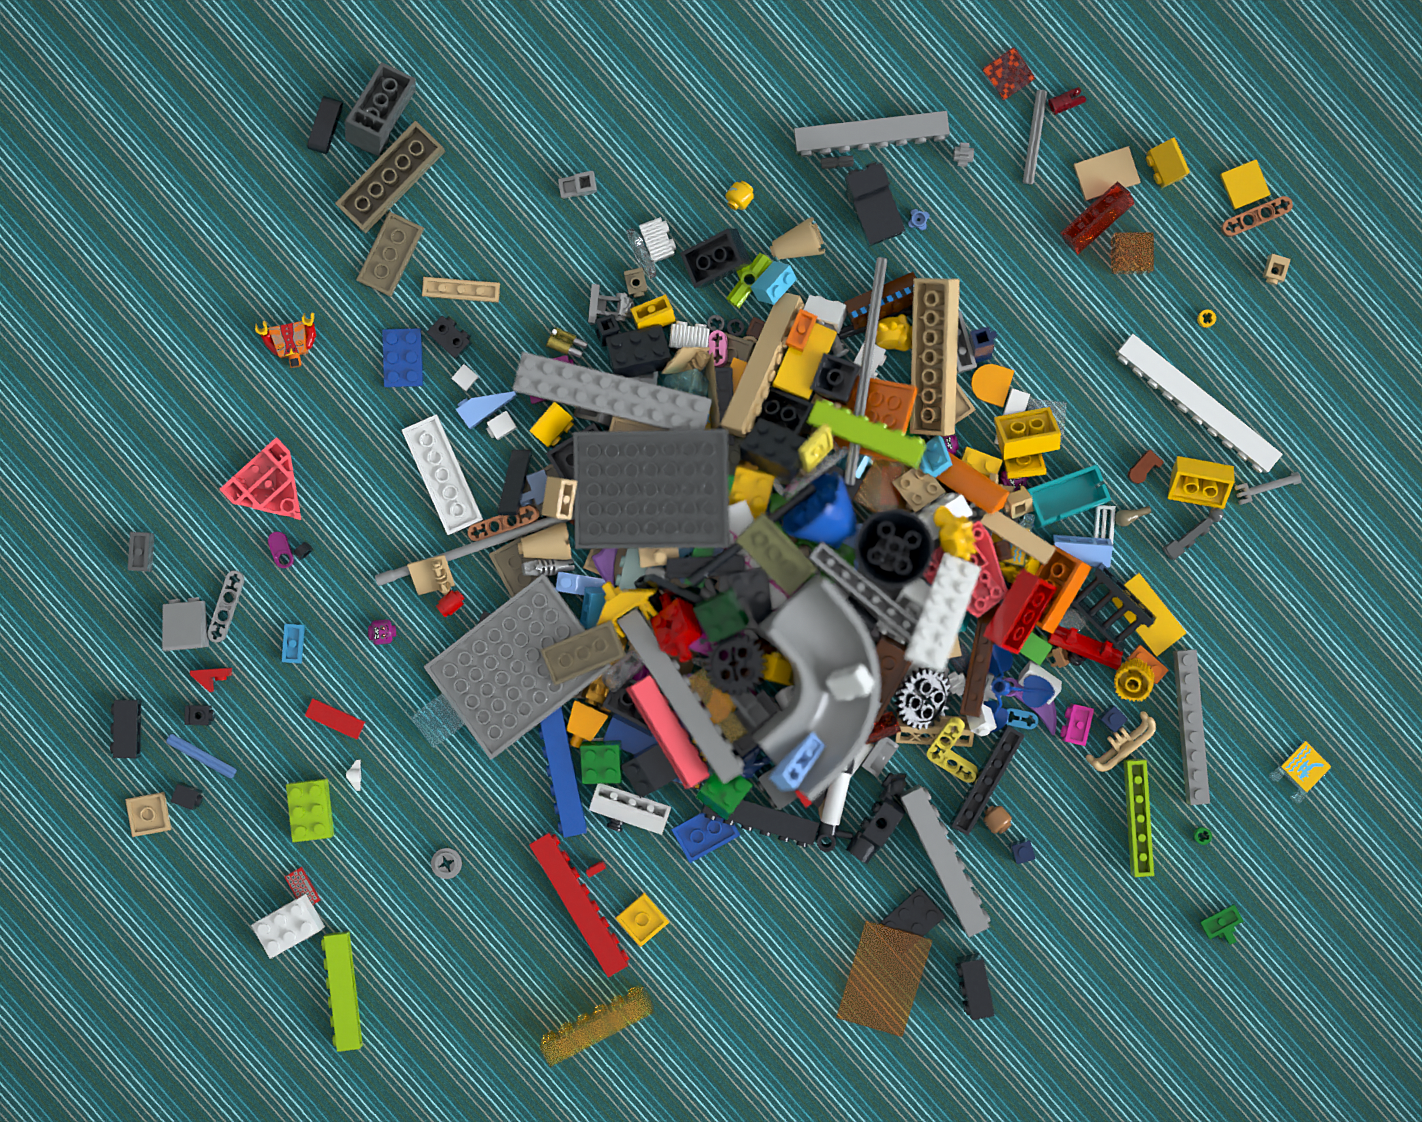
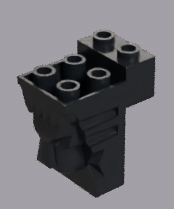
[845,161,906,247]

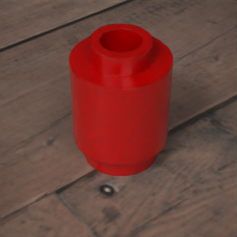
[436,590,465,617]

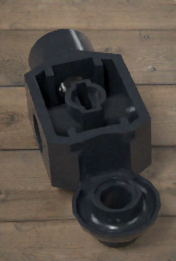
[845,772,907,865]

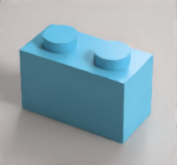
[751,261,797,305]

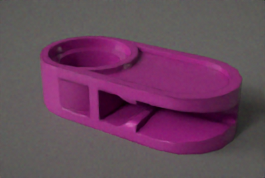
[268,532,294,568]

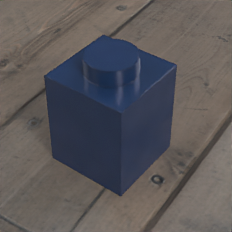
[1098,705,1128,733]
[1009,838,1036,865]

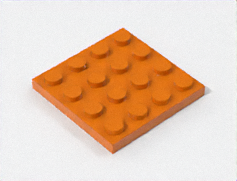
[832,377,918,462]

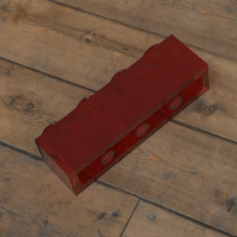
[1061,181,1135,255]

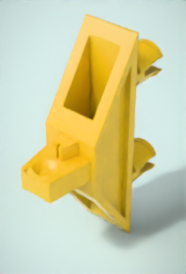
[597,581,657,640]

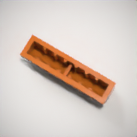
[936,452,1009,515]

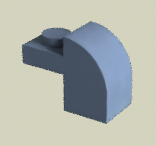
[520,470,547,507]

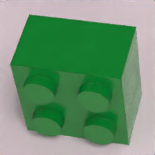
[580,740,623,784]
[696,771,753,820]

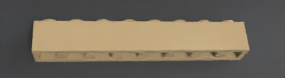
[721,293,805,438]

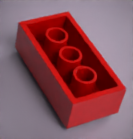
[983,568,1057,654]

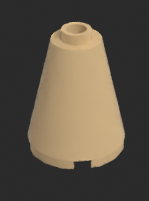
[770,217,825,260]
[518,522,571,560]

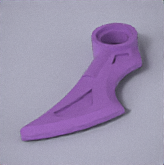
[592,548,618,587]
[1002,677,1057,735]

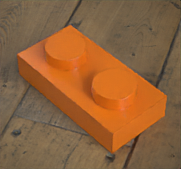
[785,309,818,352]
[1127,645,1169,684]

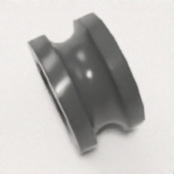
[707,315,725,332]

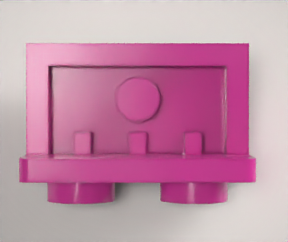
[1060,703,1094,746]

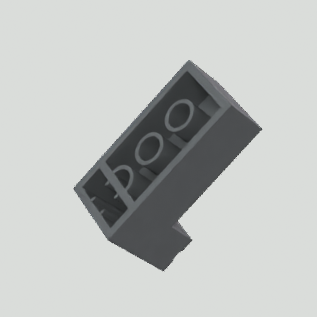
[345,62,416,157]

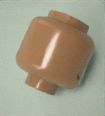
[983,805,1012,834]

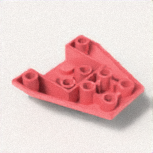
[923,520,1007,618]

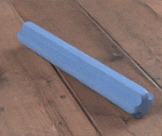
[166,734,237,778]

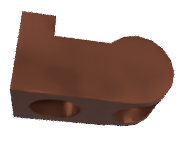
[1127,449,1164,484]

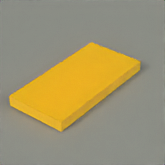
[772,322,837,401]
[1111,573,1186,657]

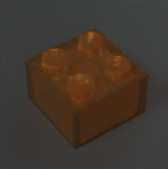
[1111,232,1154,274]

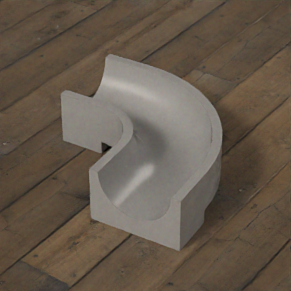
[751,574,880,801]

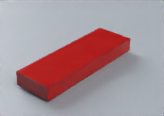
[305,698,366,739]

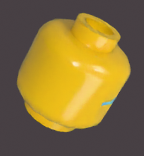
[726,181,754,210]

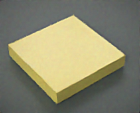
[799,423,833,473]

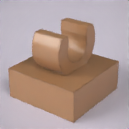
[1047,647,1071,668]

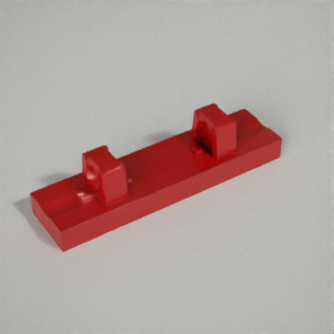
[1048,625,1123,670]

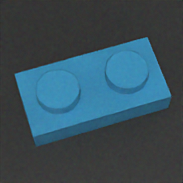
[282,624,305,664]

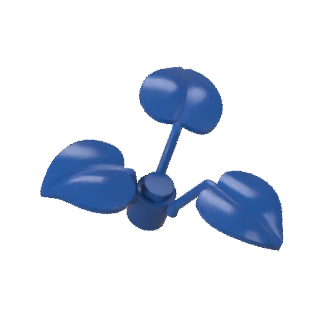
[984,644,1055,733]

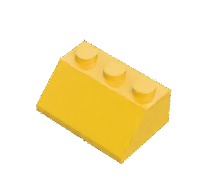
[994,407,1061,460]
[1167,456,1235,509]

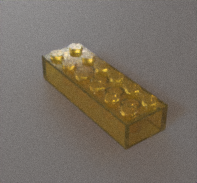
[539,986,654,1067]

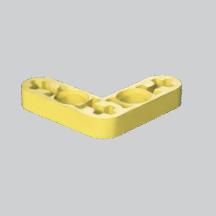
[927,717,978,783]

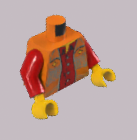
[255,312,316,368]

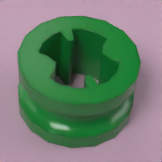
[1193,827,1212,845]

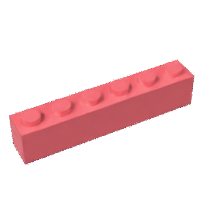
[626,675,710,789]

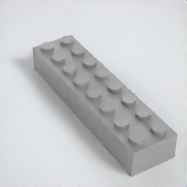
[899,784,991,937]

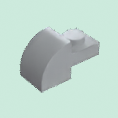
[558,171,597,199]

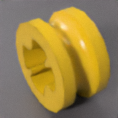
[1197,310,1216,328]

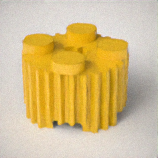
[1114,658,1155,702]

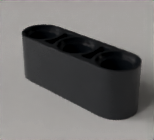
[307,96,343,154]

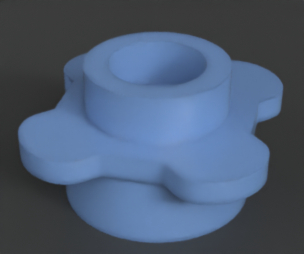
[908,209,929,230]

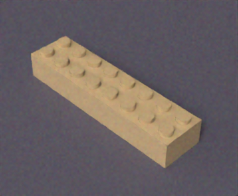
[910,278,959,436]

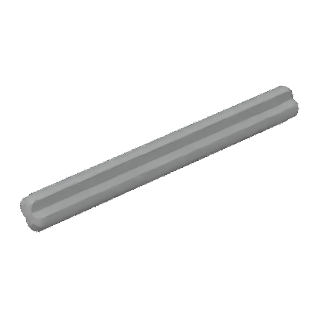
[1023,90,1047,184]

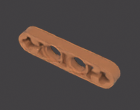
[1221,196,1293,237]
[468,505,539,541]

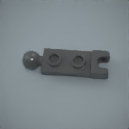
[1162,507,1224,560]

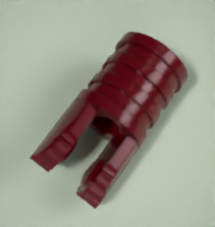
[1048,87,1087,115]

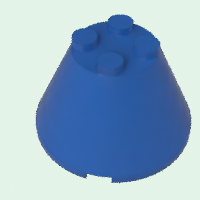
[782,472,858,549]

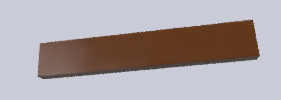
[960,603,1001,718]

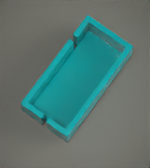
[1027,464,1112,529]

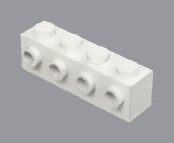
[589,784,671,835]

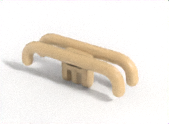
[1086,711,1156,772]

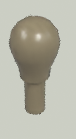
[1115,506,1151,527]

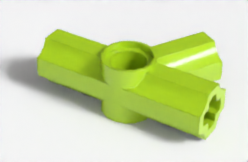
[726,253,773,309]

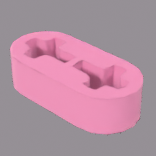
[709,330,728,368]

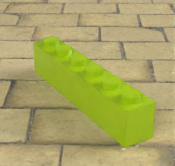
[808,400,926,469]
[1123,759,1154,877]
[321,931,363,1052]

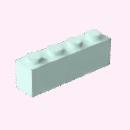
[615,548,647,612]

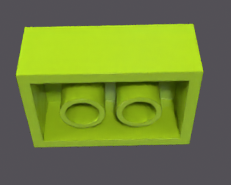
[286,778,334,842]

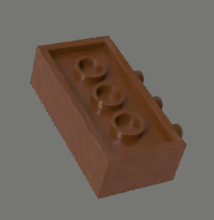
[874,633,913,722]

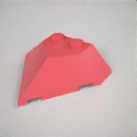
[219,437,301,520]

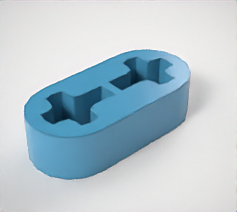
[1006,708,1038,729]

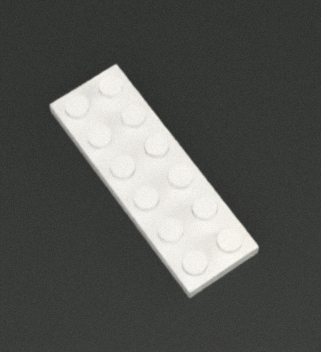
[402,414,483,535]
[905,553,981,673]

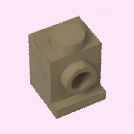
[624,267,648,298]

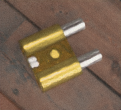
[546,327,588,358]

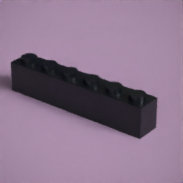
[949,725,1025,836]
[701,800,819,848]

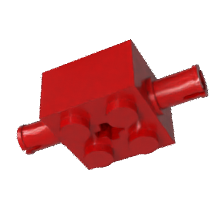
[650,593,703,662]

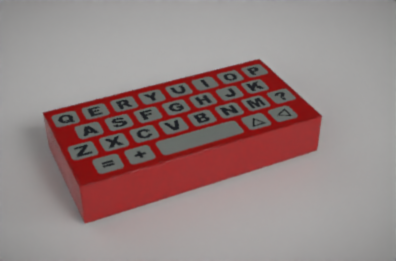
[285,867,321,905]

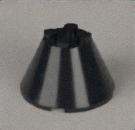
[855,509,934,587]

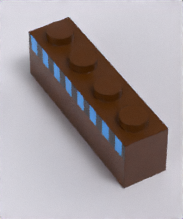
[843,272,917,330]

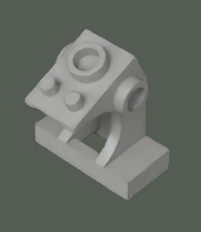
[588,284,634,325]

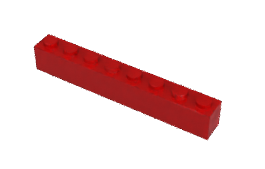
[529,832,630,977]

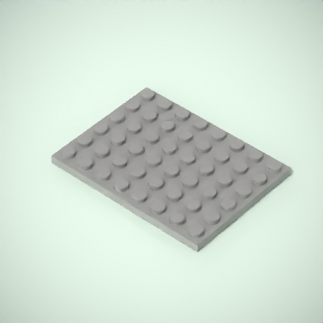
[424,574,613,760]

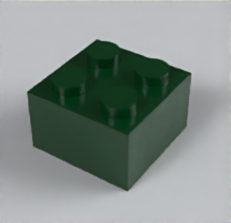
[693,587,750,644]

